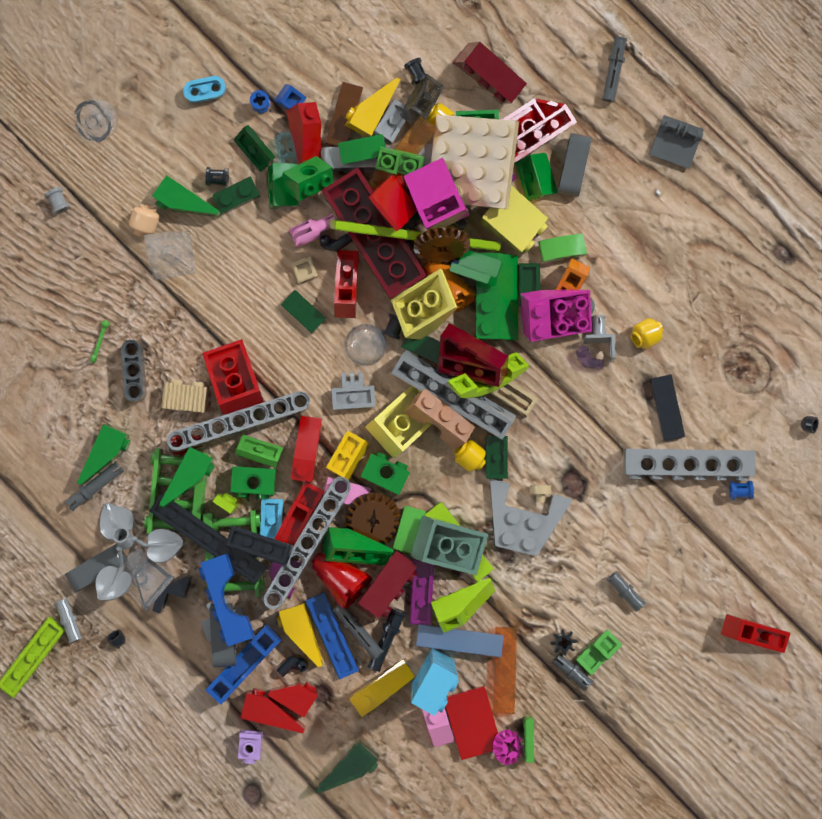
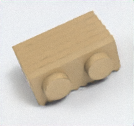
[161,379,209,413]

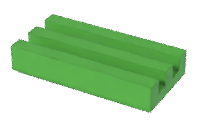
[523,716,534,763]

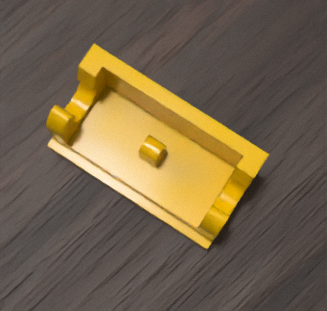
[326,430,370,480]

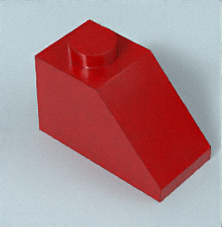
[268,682,319,718]

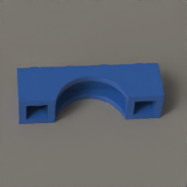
[199,554,255,646]
[205,624,282,705]

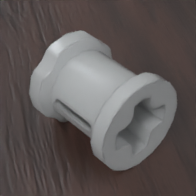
[44,187,70,215]

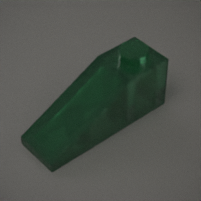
[315,739,379,794]

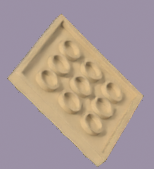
[431,115,519,209]

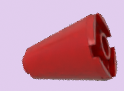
[311,553,371,609]

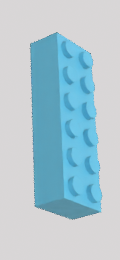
[411,648,459,716]

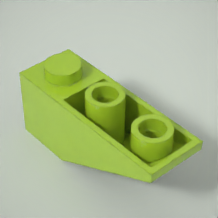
[431,578,495,633]

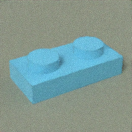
[260,499,283,539]

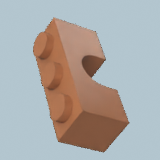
[404,388,475,449]

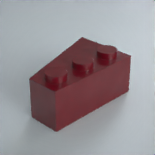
[453,41,527,104]
[438,323,509,387]
[355,551,417,621]

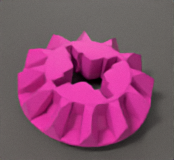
[493,730,524,765]

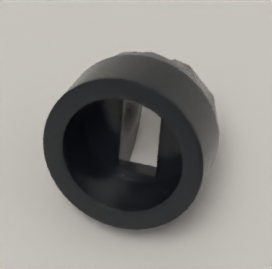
[800,416,819,434]
[107,629,126,649]

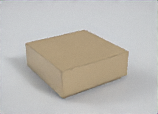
[291,256,318,284]

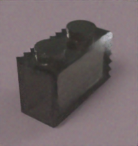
[400,75,444,127]

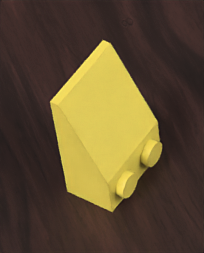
[391,269,457,340]
[365,385,432,459]

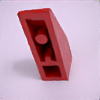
[286,102,321,164]
[334,250,359,318]
[291,416,322,482]
[721,614,791,653]
[241,688,306,734]

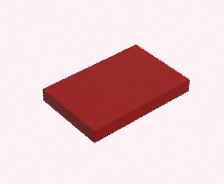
[446,685,498,760]

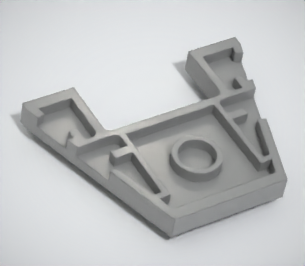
[490,479,572,556]

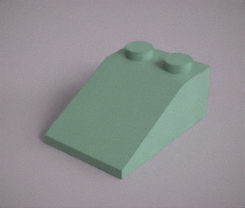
[410,515,488,575]

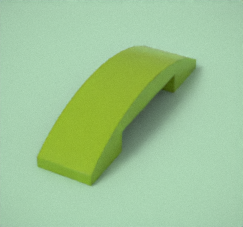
[447,352,529,398]

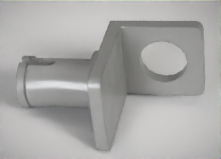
[584,315,615,363]

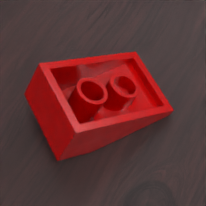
[368,174,418,232]
[202,339,264,415]

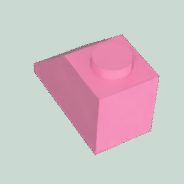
[422,708,455,747]

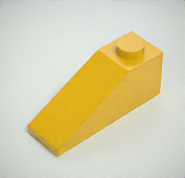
[345,78,401,137]
[276,602,324,667]
[350,659,415,717]

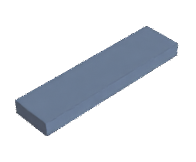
[416,625,504,657]

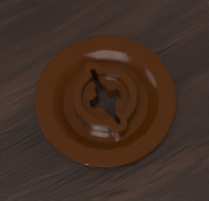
[413,227,470,263]
[345,493,401,544]

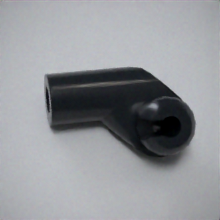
[319,233,352,252]
[276,656,309,677]

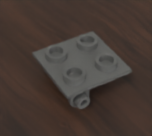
[649,115,704,169]

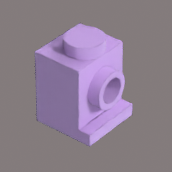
[238,730,263,764]

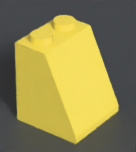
[481,186,548,255]

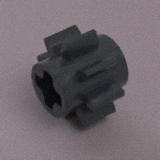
[550,628,577,656]

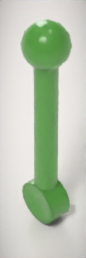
[90,320,109,363]

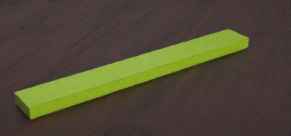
[330,220,501,251]

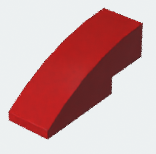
[274,481,324,547]

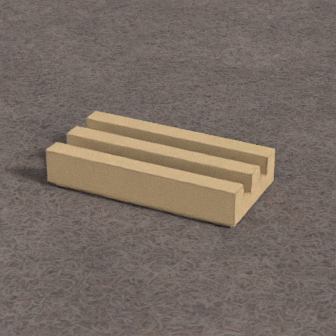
[491,382,538,417]

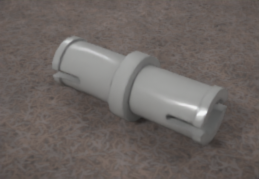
[55,598,82,643]

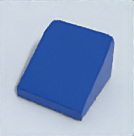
[274,84,307,110]

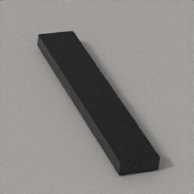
[149,493,268,585]

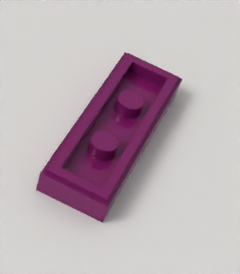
[410,559,434,625]

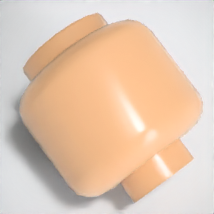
[129,204,159,237]

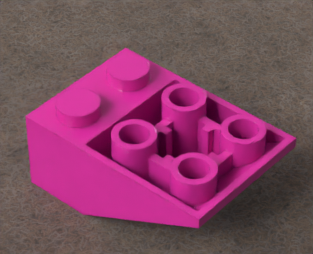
[404,157,469,230]
[521,290,592,342]

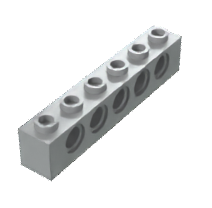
[392,350,516,439]
[623,449,755,481]

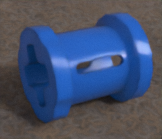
[250,90,271,114]
[729,481,754,501]

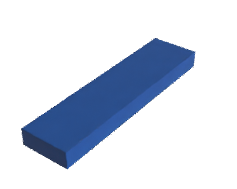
[305,592,359,680]

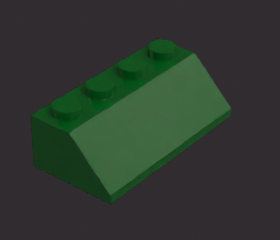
[475,253,518,341]

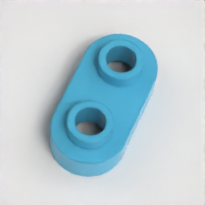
[183,76,226,103]

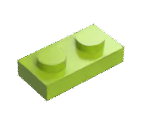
[213,493,240,514]

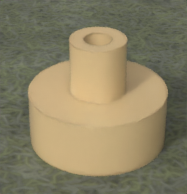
[530,485,551,503]

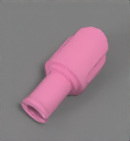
[289,213,335,248]

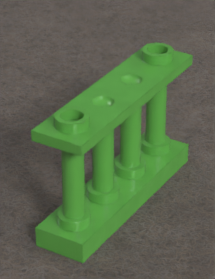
[144,448,209,534]
[203,510,265,600]

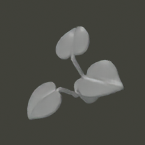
[95,503,183,601]

